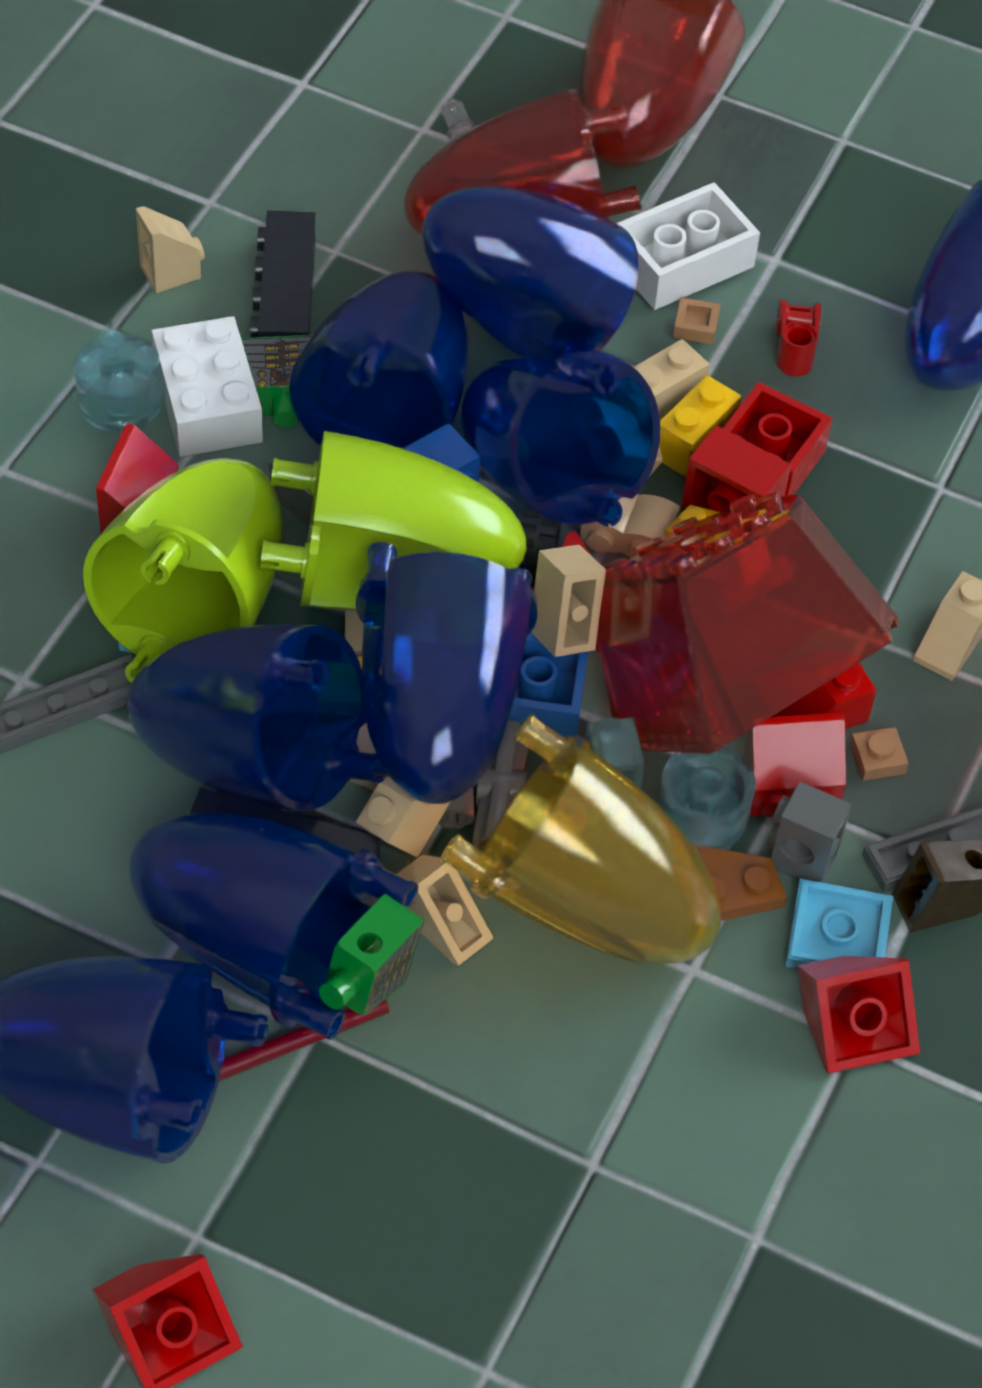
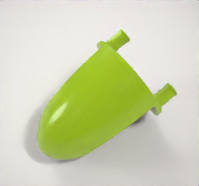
[259,431,526,611]
[83,458,283,688]

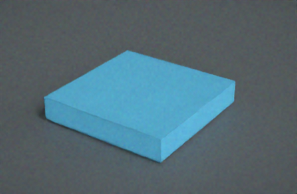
[785,878,893,969]

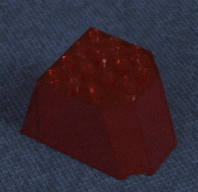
[597,491,899,754]

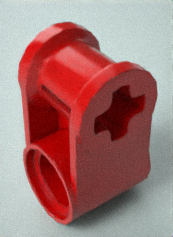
[776,299,821,376]

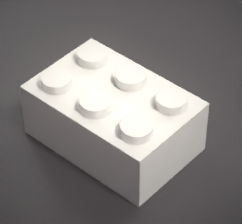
[610,182,760,310]
[152,316,263,457]

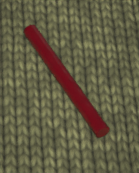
[201,999,389,1086]

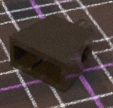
[892,839,982,932]

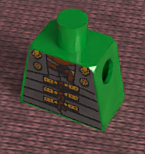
[241,334,321,428]
[319,894,425,1015]

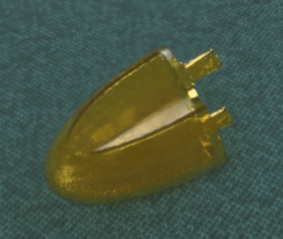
[440,714,721,964]

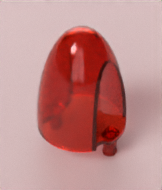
[579,0,745,168]
[403,88,642,257]

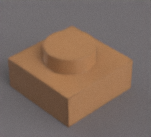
[673,297,721,345]
[850,727,909,781]

